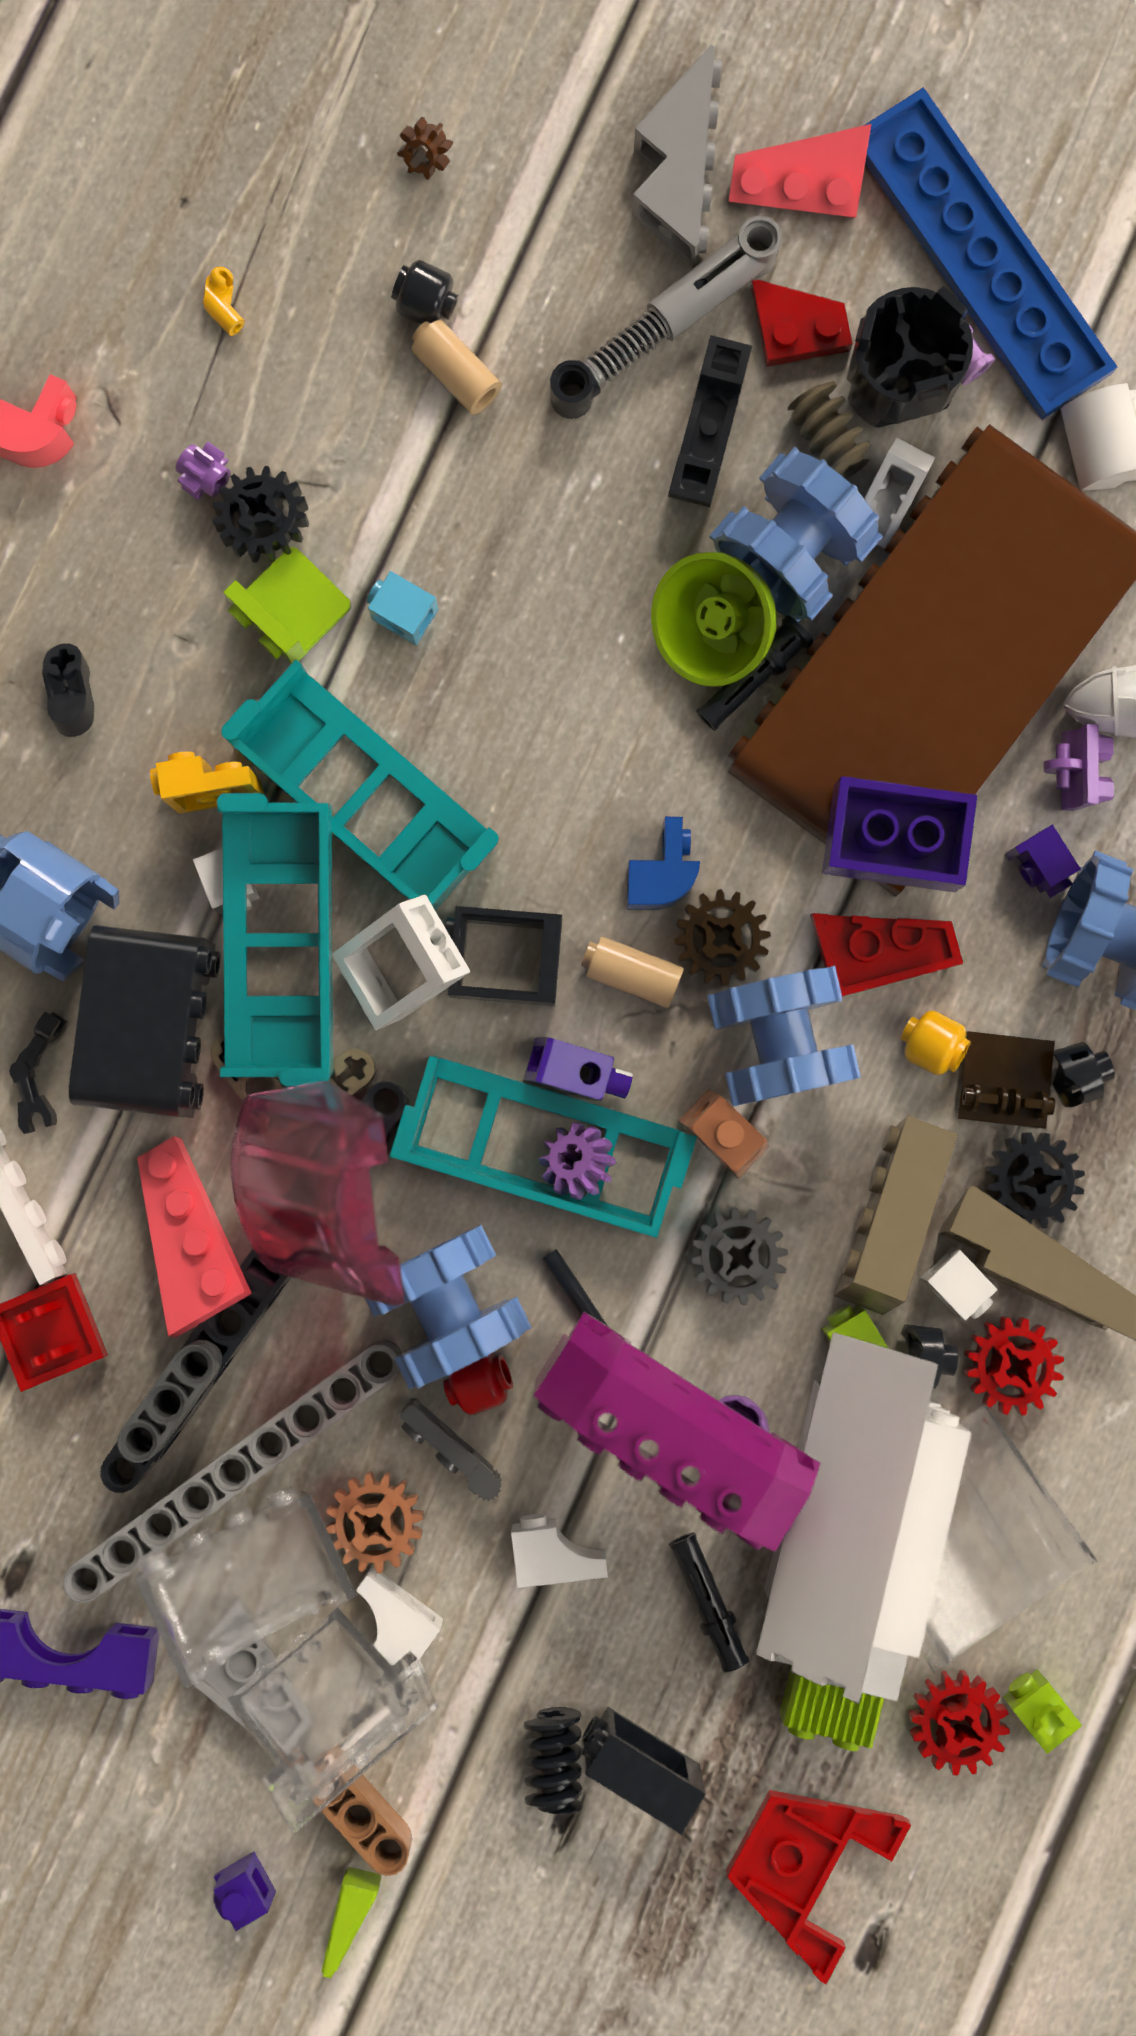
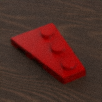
[810,913,964,997]

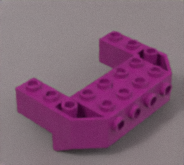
[533,1311,821,1551]

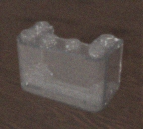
[135,1486,357,1689]

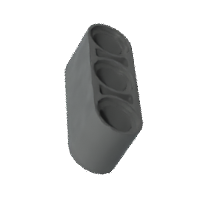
[117,1340,222,1463]

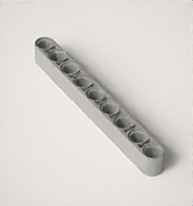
[63,1340,402,1603]

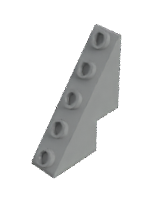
[632,45,722,267]

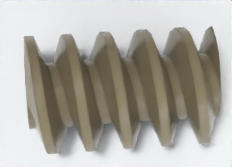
[788,381,871,479]

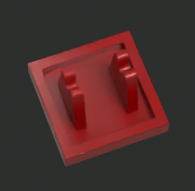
[0,1273,108,1392]

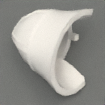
[1063,665,1136,738]

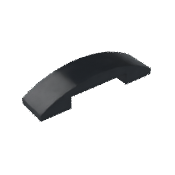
[668,335,752,507]

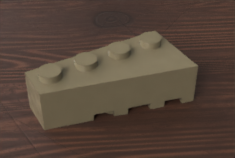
[833,1115,958,1315]

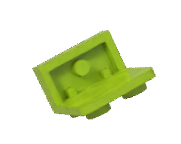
[223,547,351,664]

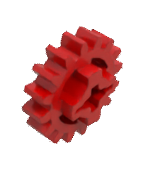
[964,1316,1064,1416]
[908,1670,1010,1776]

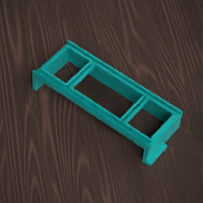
[390,1055,697,1238]

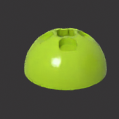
[651,552,777,687]

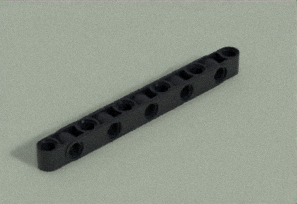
[100,1082,409,1493]

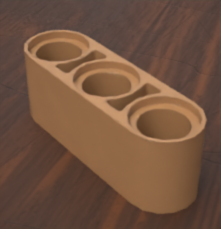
[306,1750,412,1876]

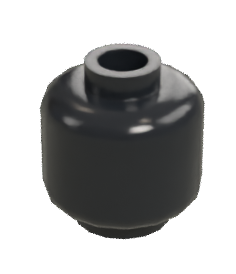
[391,260,459,324]

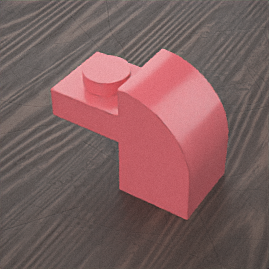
[0,374,77,468]

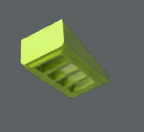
[321,1867,381,1978]

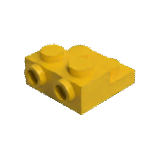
[150,752,264,814]

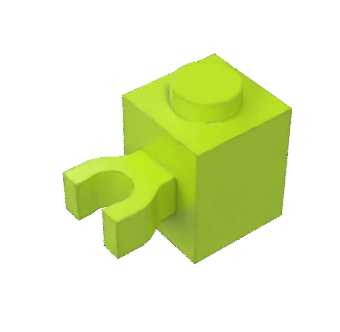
[1003,1669,1083,1754]

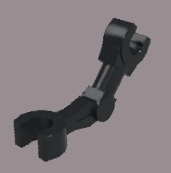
[9,1012,68,1134]

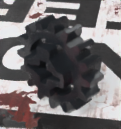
[212,466,309,563]
[984,1132,1085,1229]

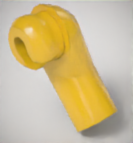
[203,266,245,336]

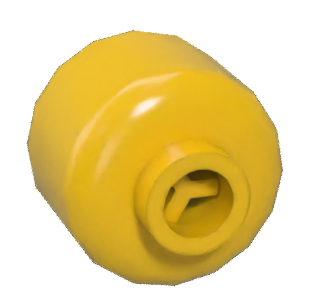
[900,1010,971,1075]

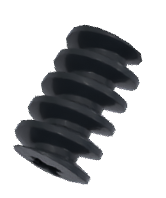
[524,1707,582,1814]

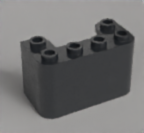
[69,925,220,1118]

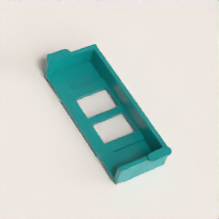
[221,659,499,911]
[217,793,334,1086]

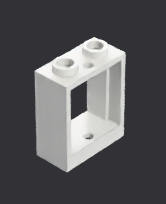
[332,894,471,1031]

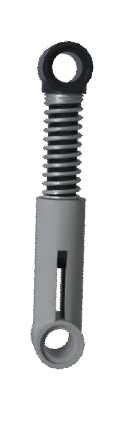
[550,216,782,419]

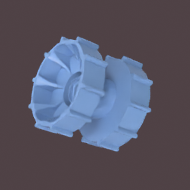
[709,447,883,622]
[1042,850,1136,1010]
[707,966,861,1107]
[359,1225,532,1389]

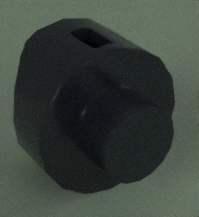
[1053,1042,1115,1107]
[901,1324,958,1389]

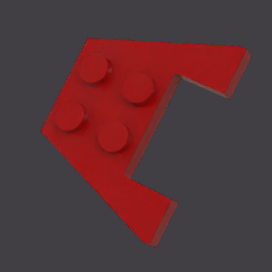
[726,1790,911,1985]

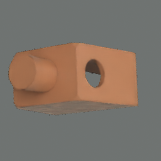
[678,1089,769,1179]

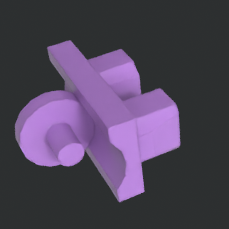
[1043,724,1114,811]

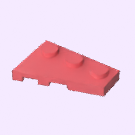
[728,124,871,218]

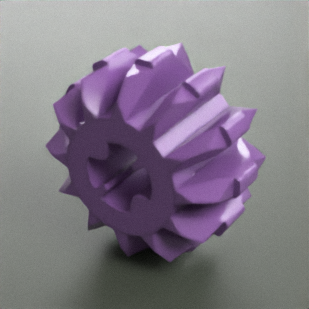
[538,1122,617,1200]

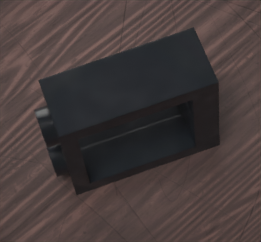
[445,906,562,1006]
[582,1707,706,1835]

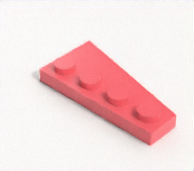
[137,1136,252,1338]

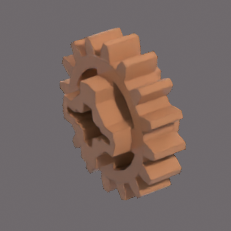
[325,1471,424,1573]

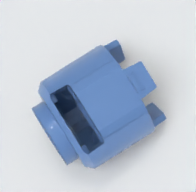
[0,831,120,982]

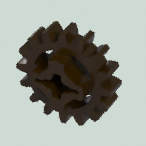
[674,889,771,987]

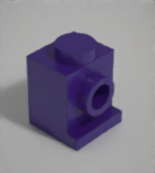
[1005,824,1081,898]
[213,1851,276,1932]

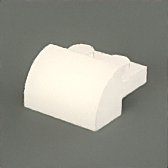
[1060,383,1136,491]

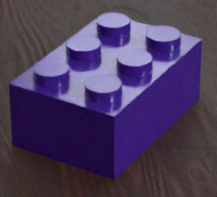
[822,776,978,893]

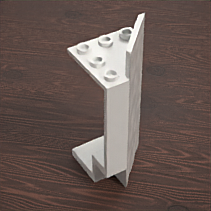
[756,1332,971,1703]

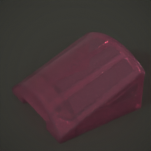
[231,1081,405,1306]

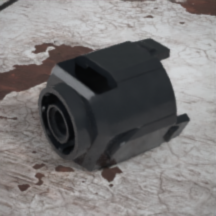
[847,286,973,428]

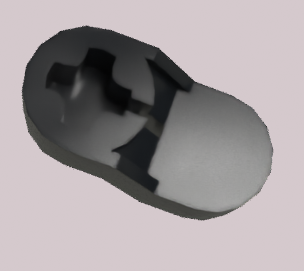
[42,643,95,737]

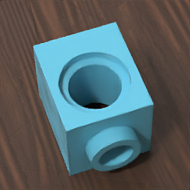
[367,571,439,646]

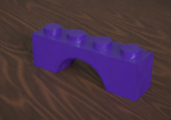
[0,1609,160,1699]

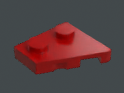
[751,280,853,367]

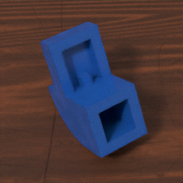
[627,816,700,910]

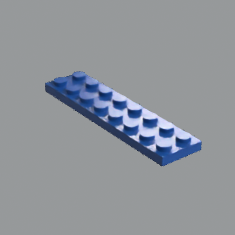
[863,87,1118,420]

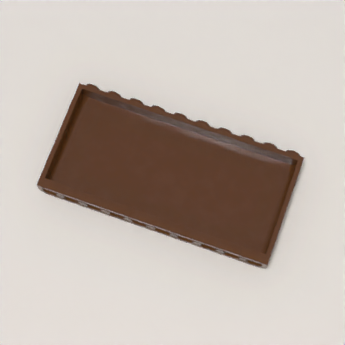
[728,424,1136,897]

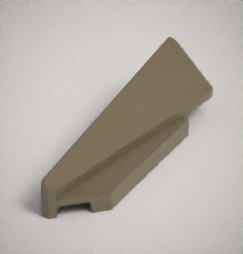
[939,1186,1136,1341]

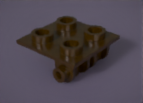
[958,1031,1055,1129]

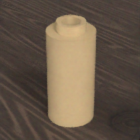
[412,320,502,415]
[581,936,684,1009]

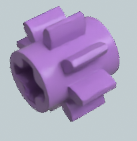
[175,441,231,500]

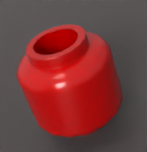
[443,1352,513,1415]

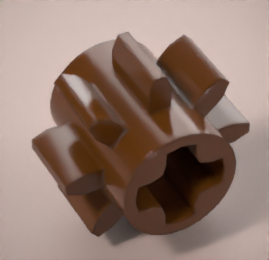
[397,117,453,180]

